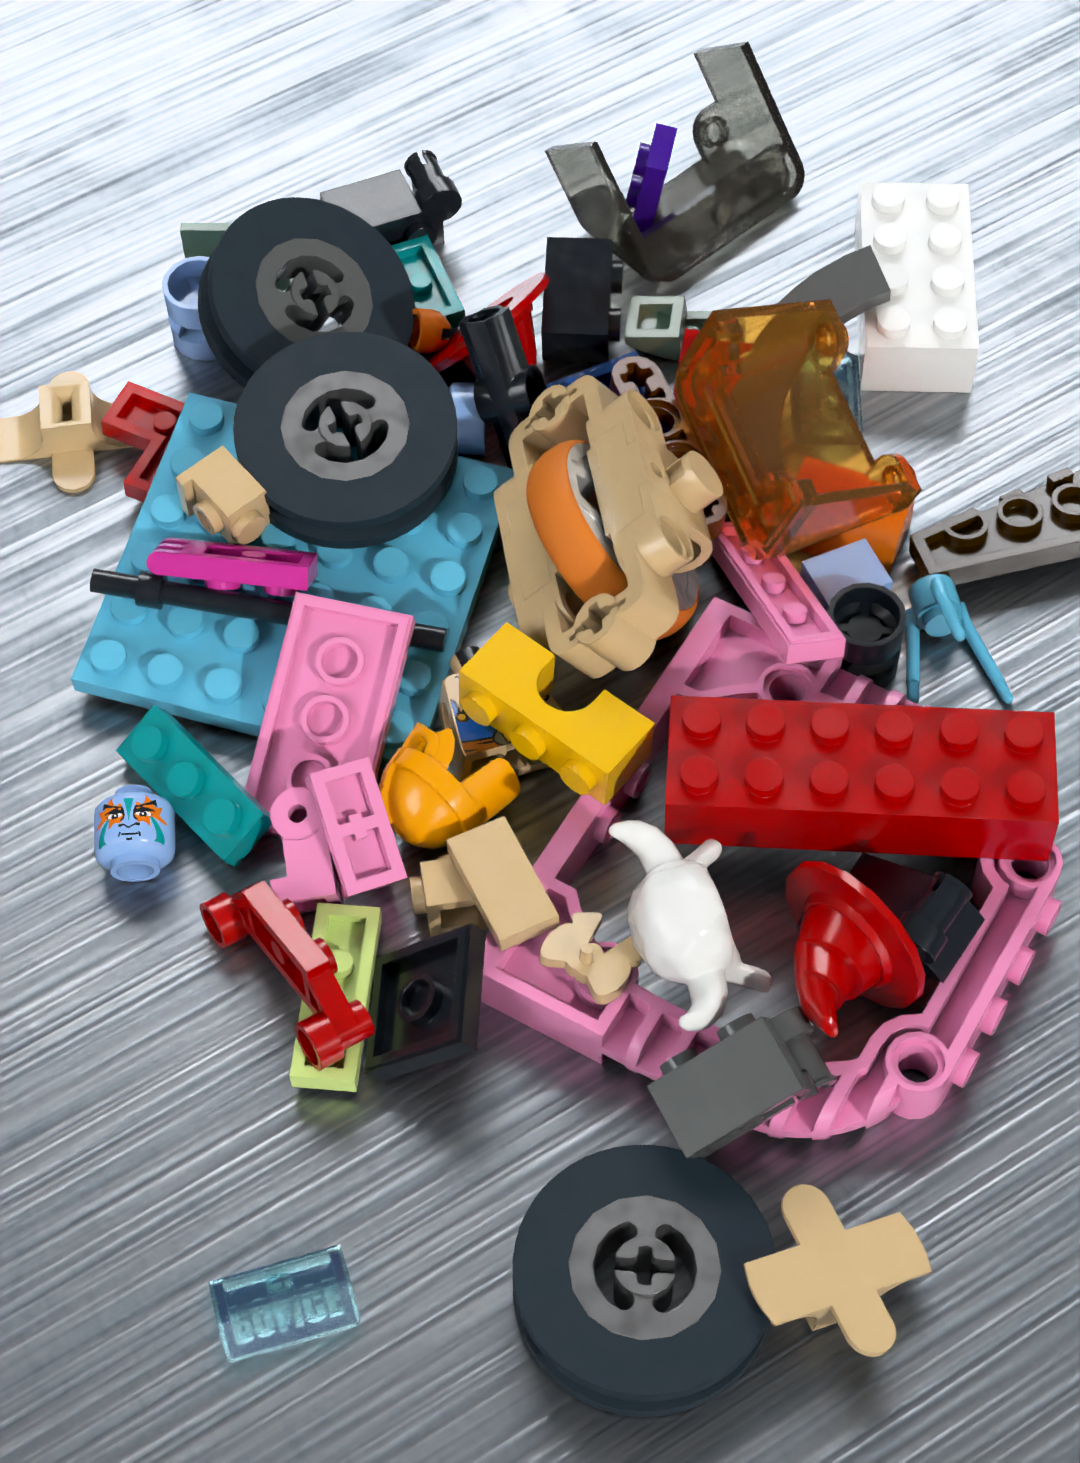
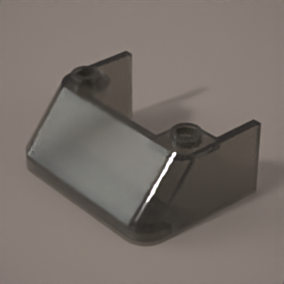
[545,41,805,282]

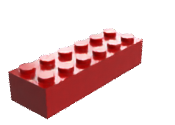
[664,695,1059,861]

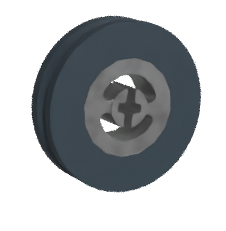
[233,332,458,549]
[513,1145,775,1417]

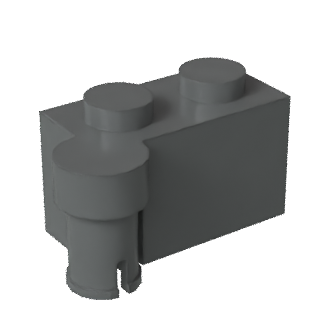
[647,1006,837,1158]

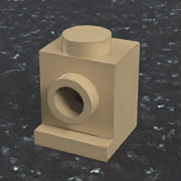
[175,445,270,545]
[409,854,488,937]

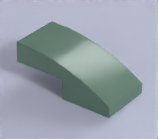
[624,296,743,361]

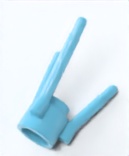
[905,574,1014,704]

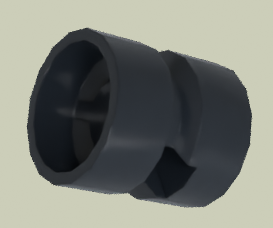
[827,583,907,688]

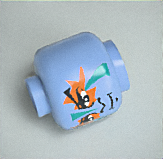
[94,785,176,882]

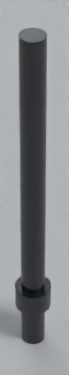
[90,568,447,652]

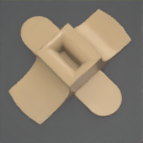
[0,371,133,493]
[743,1184,932,1357]

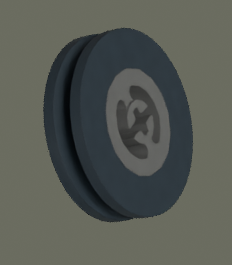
[198,197,415,388]

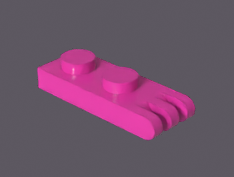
[146,537,318,597]

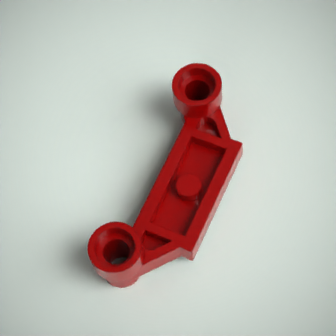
[200,881,375,1071]

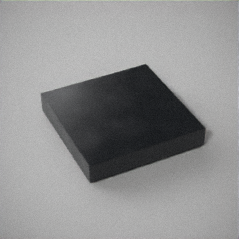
[364,923,486,1082]

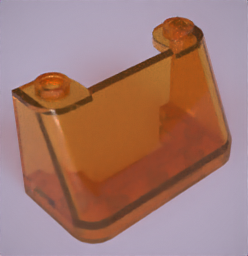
[675,299,922,560]

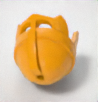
[379,722,521,849]

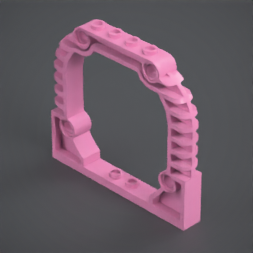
[481,596,1063,1140]

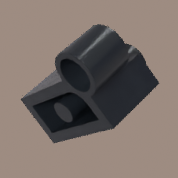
[541,237,623,363]

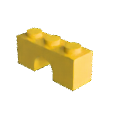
[459,622,655,805]

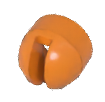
[408,308,451,354]

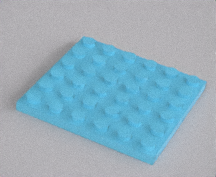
[71,392,514,769]

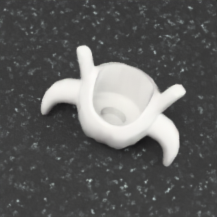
[609,820,772,1031]

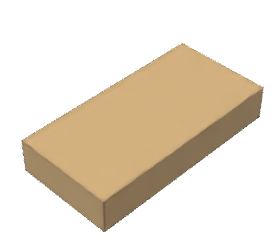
[446,816,560,952]

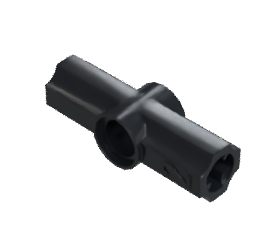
[458,305,547,469]

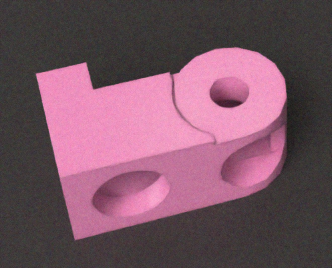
[270,787,343,914]

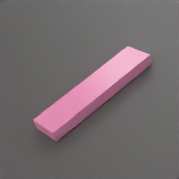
[711,519,846,664]

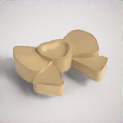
[539,912,642,1005]

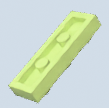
[289,903,382,1092]

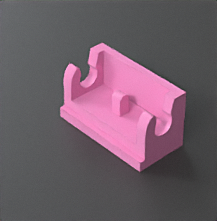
[304,756,408,899]

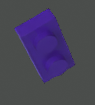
[625,123,678,235]

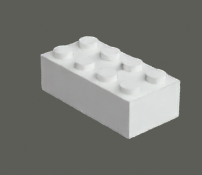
[854,182,979,393]

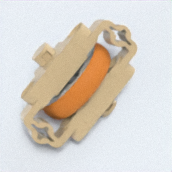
[494,375,723,679]

